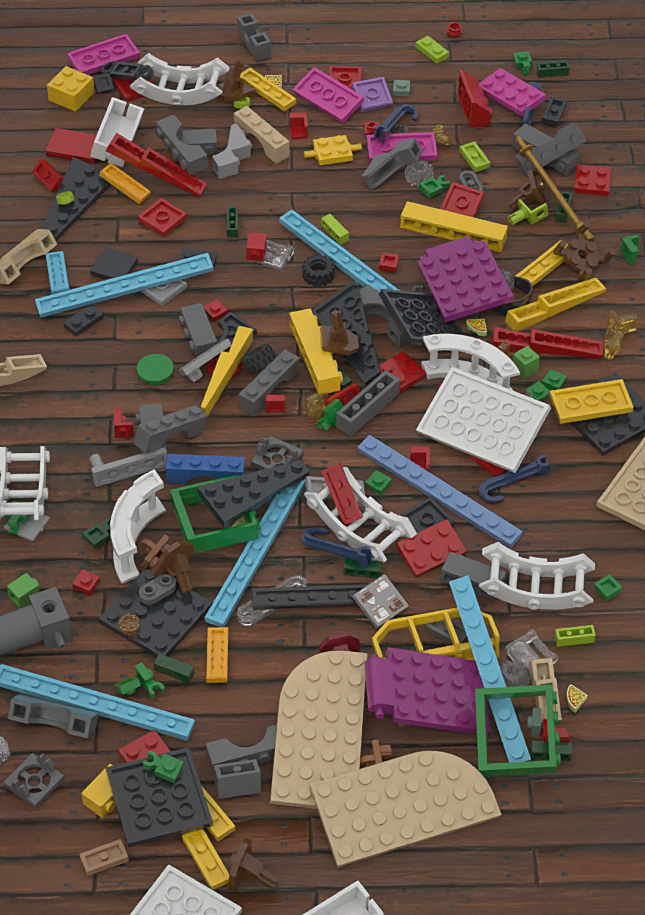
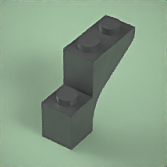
[362,138,423,189]

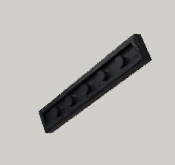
[251,584,369,610]

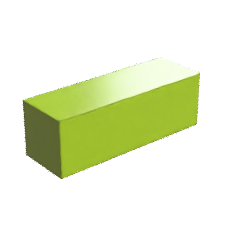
[321,214,349,245]
[554,625,596,647]

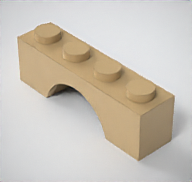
[234,106,290,164]
[0,229,57,284]

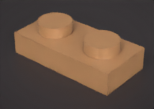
[79,839,129,876]

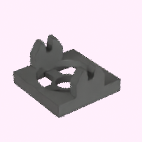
[251,436,303,470]
[3,753,65,808]

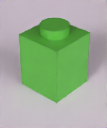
[513,346,540,380]
[7,573,40,609]

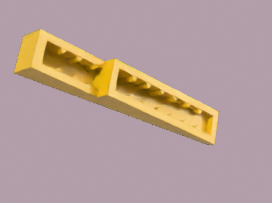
[505,278,606,331]
[201,326,253,415]

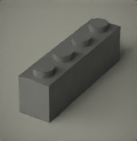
[512,123,581,176]
[336,370,400,437]

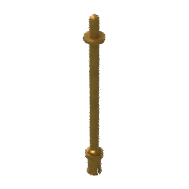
[515,136,595,242]

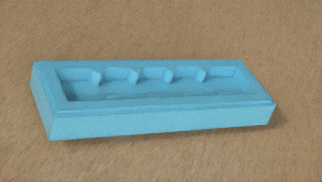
[46,251,69,295]

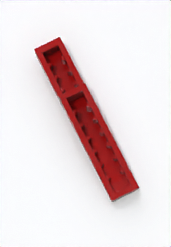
[106,133,207,197]
[491,327,603,358]

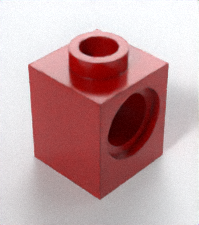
[246,233,267,262]

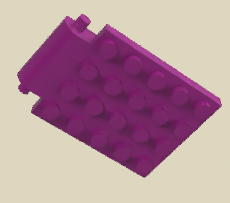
[417,236,514,322]
[364,647,491,736]

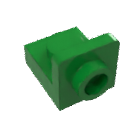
[620,235,640,265]

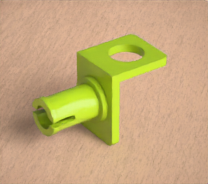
[507,199,549,226]

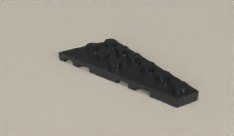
[41,157,112,241]
[312,280,382,386]
[197,460,310,528]

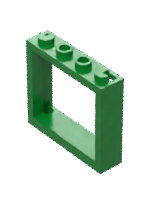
[170,475,261,553]
[475,684,561,777]

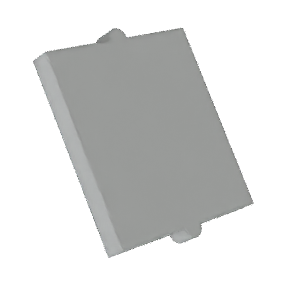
[4,515,50,542]

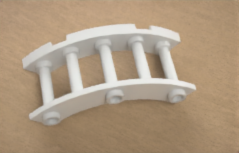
[130,53,230,105]
[421,334,520,391]
[0,446,50,520]
[304,467,417,562]
[110,469,166,584]
[479,542,595,610]

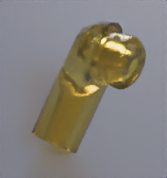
[433,124,451,146]

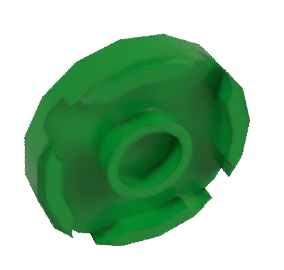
[137,354,174,386]

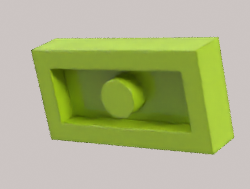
[415,36,449,64]
[459,142,490,172]

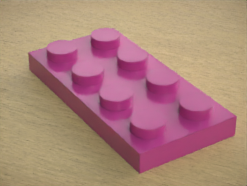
[67,34,140,75]
[293,67,365,123]
[479,68,546,117]
[367,132,438,163]

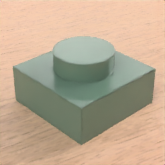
[393,80,410,97]
[527,708,541,737]

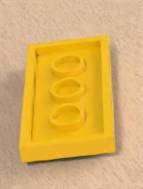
[549,379,633,424]

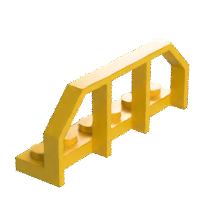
[372,607,499,660]

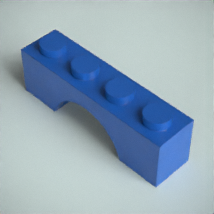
[166,454,245,484]

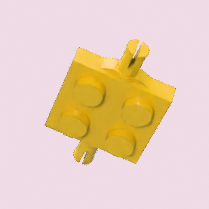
[304,135,362,165]

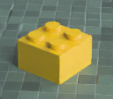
[47,66,95,111]

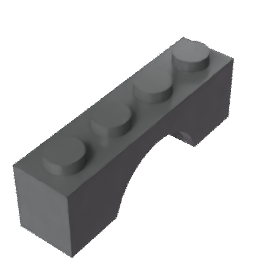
[155,115,208,175]
[514,122,586,175]
[360,284,407,348]
[239,350,300,417]
[134,405,208,454]
[8,694,99,738]
[206,725,277,775]

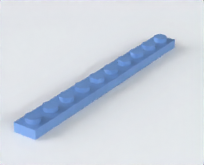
[357,435,522,549]

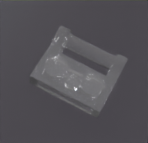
[253,239,295,270]
[504,629,559,679]

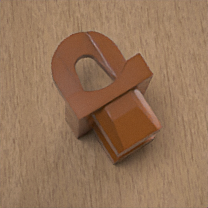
[139,535,171,570]
[360,740,392,769]

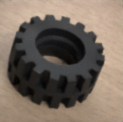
[302,254,334,287]
[241,343,276,373]

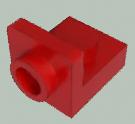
[114,408,134,438]

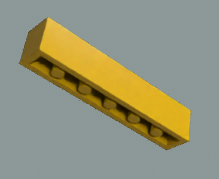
[400,201,508,253]
[289,309,343,395]

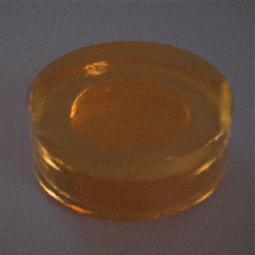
[119,614,140,634]

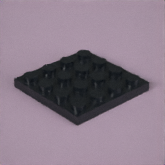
[378,289,465,346]
[570,372,645,456]
[99,566,212,658]
[106,747,213,847]

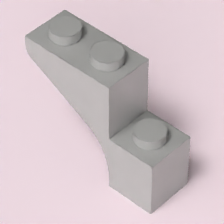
[212,123,252,179]

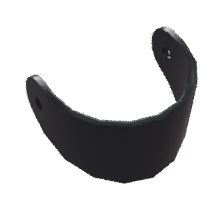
[492,276,533,316]

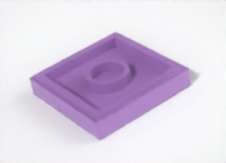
[352,77,393,113]

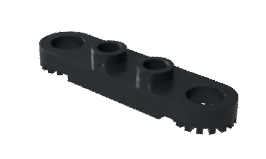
[101,61,154,81]

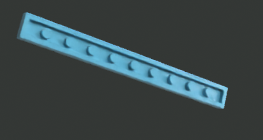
[279,210,400,292]
[35,253,213,318]
[205,479,306,627]
[449,575,531,763]
[0,664,195,741]

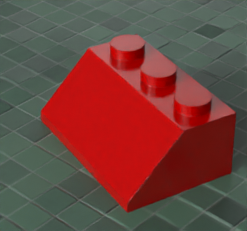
[457,70,492,128]

